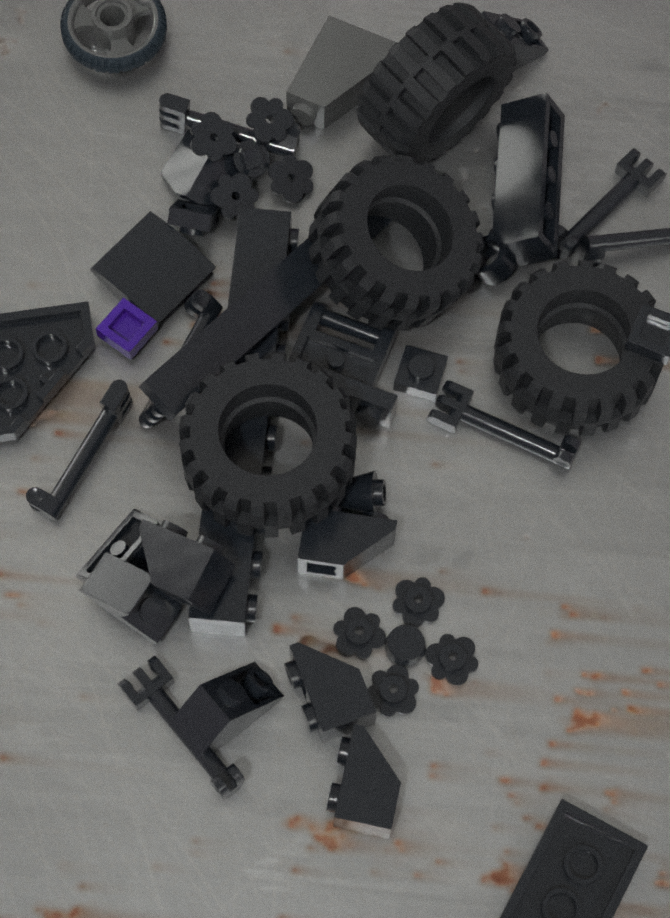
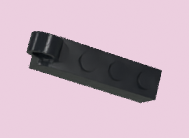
[475,92,565,285]

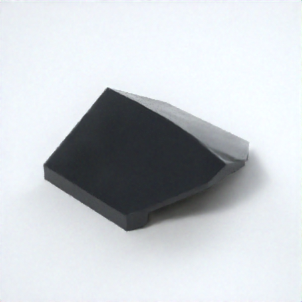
[161,129,255,207]

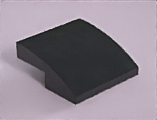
[90,211,216,324]

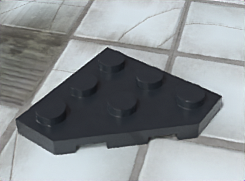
[0,301,95,442]

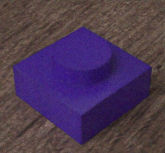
[95,298,158,360]

